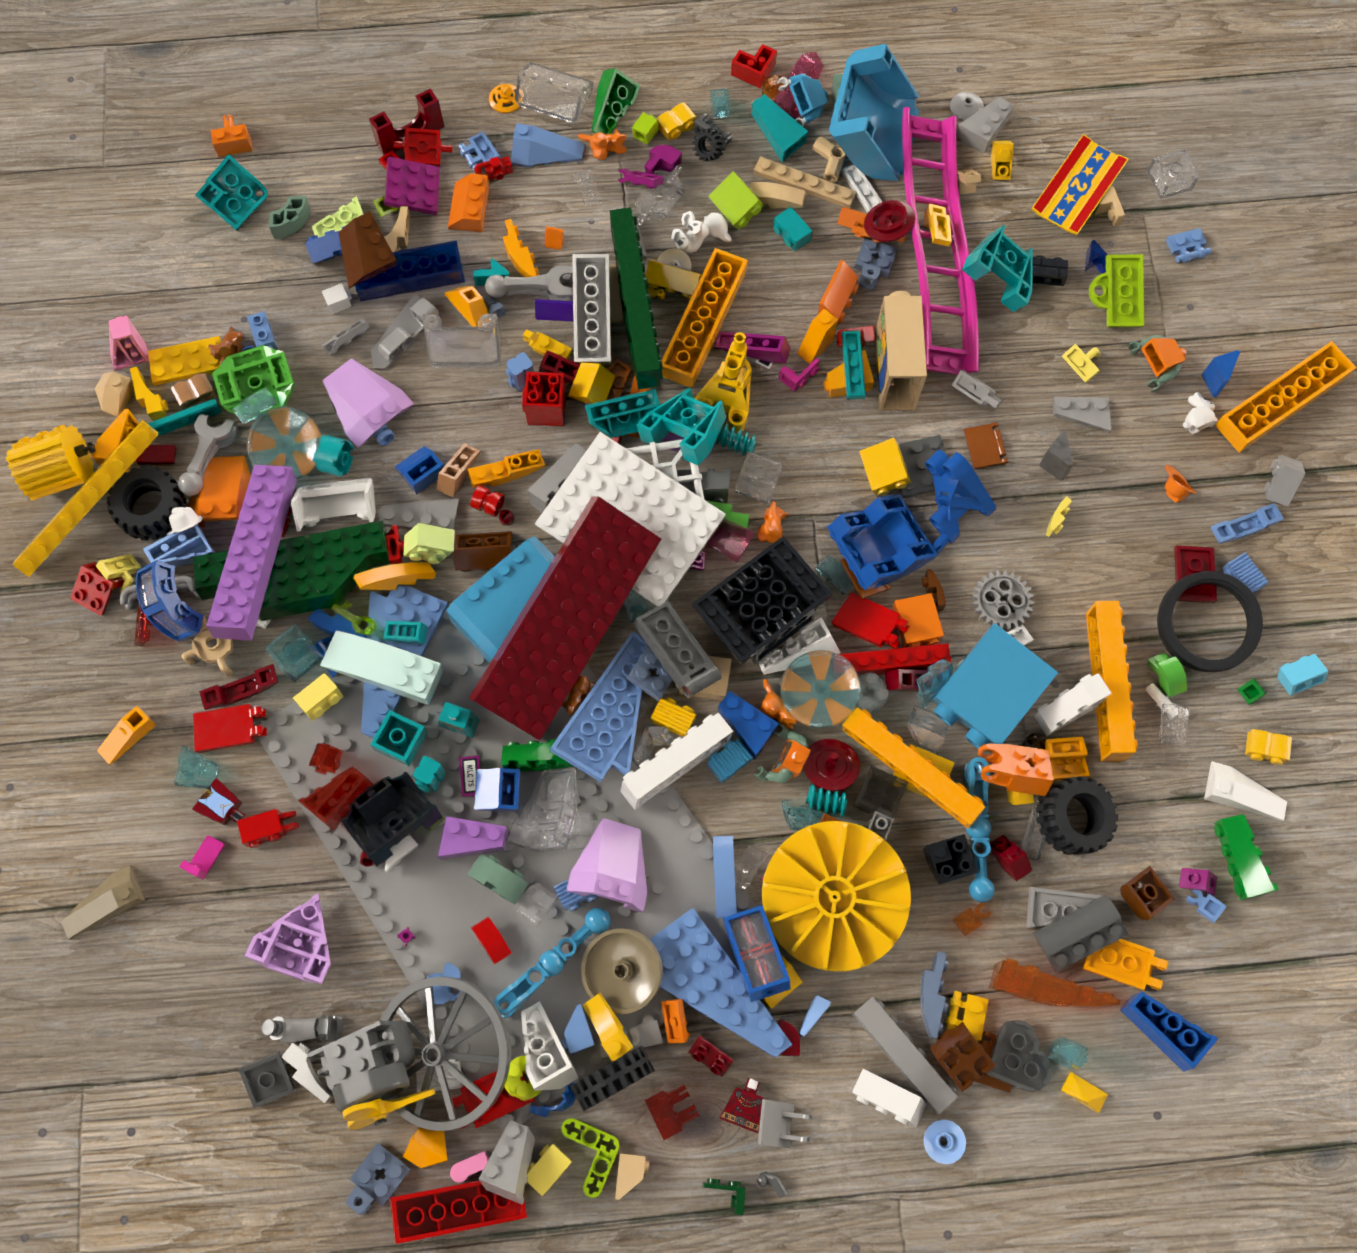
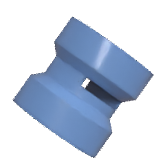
[373,425,395,446]

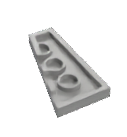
[379,498,460,530]

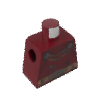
[719,1078,764,1134]

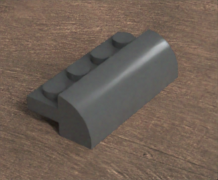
[1033,895,1129,973]

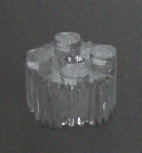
[847,673,889,716]

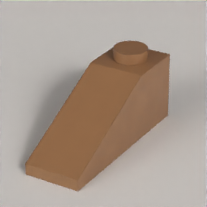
[437,444,480,497]

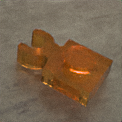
[953,903,991,937]

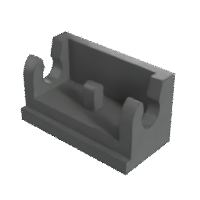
[694,113,732,147]

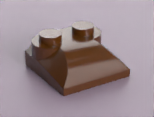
[1120,866,1175,921]

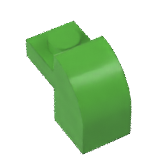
[1148,652,1187,697]

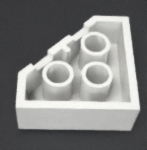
[1034,673,1111,736]

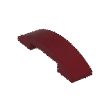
[199,664,279,710]

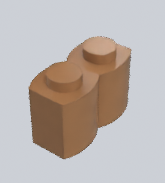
[171,373,217,410]

